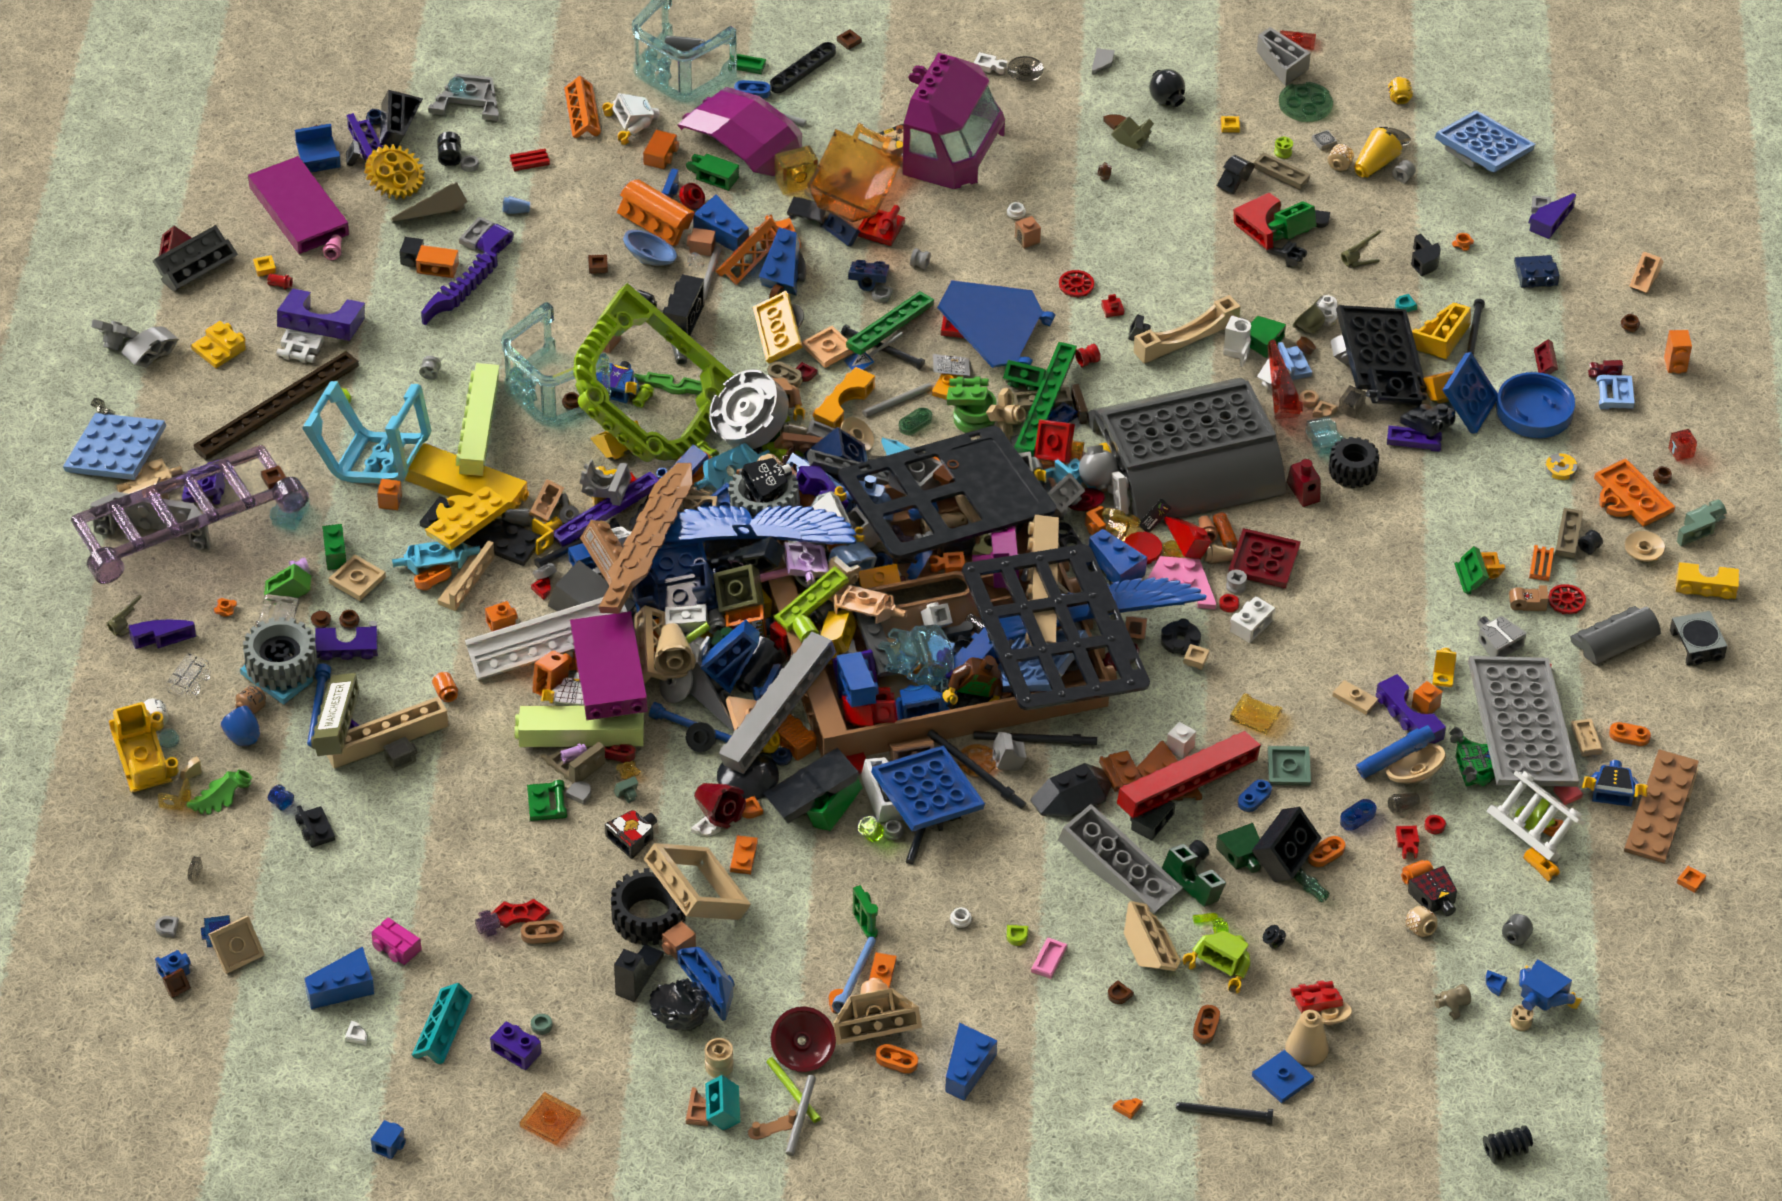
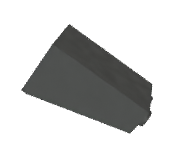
[548,560,635,617]

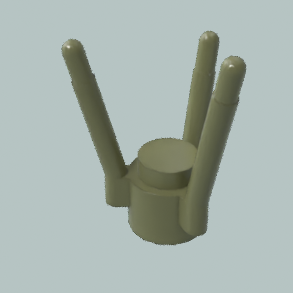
[1341,230,1381,268]
[106,595,159,636]

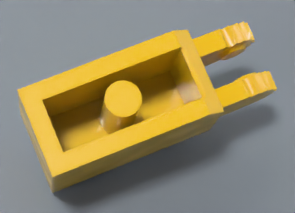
[820,610,857,665]

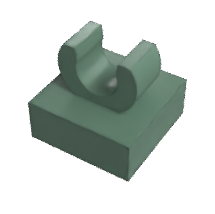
[614,776,638,803]

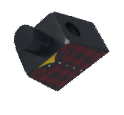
[1408,865,1457,916]

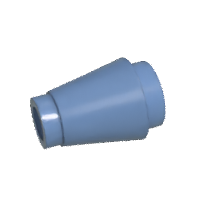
[503,196,530,214]

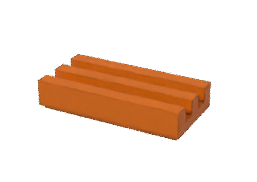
[1529,545,1554,581]

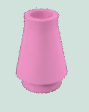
[323,235,342,260]

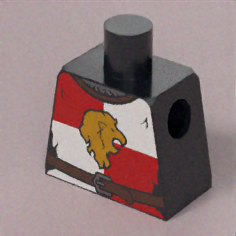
[605,810,657,859]

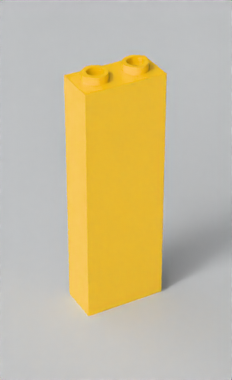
[405,443,529,517]

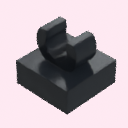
[1128,314,1151,341]

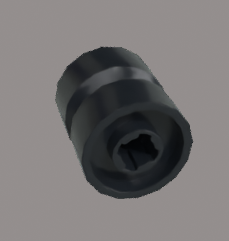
[437,132,462,166]

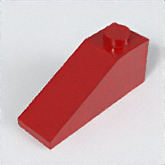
[1164,516,1211,560]

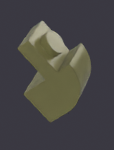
[1111,116,1154,149]

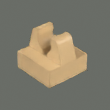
[1183,644,1210,670]

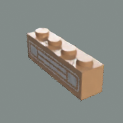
[580,520,623,586]

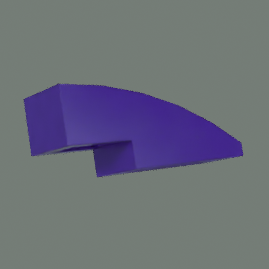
[129,619,196,649]

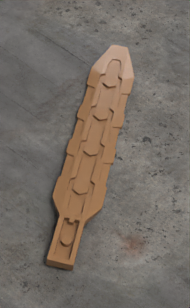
[599,463,693,614]

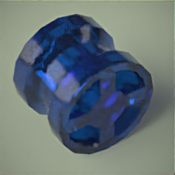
[267,784,294,811]

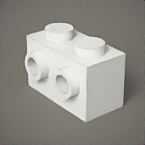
[1230,596,1275,643]

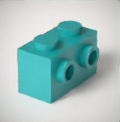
[705,1075,741,1130]

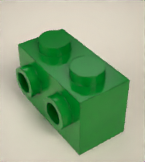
[1003,360,1046,391]

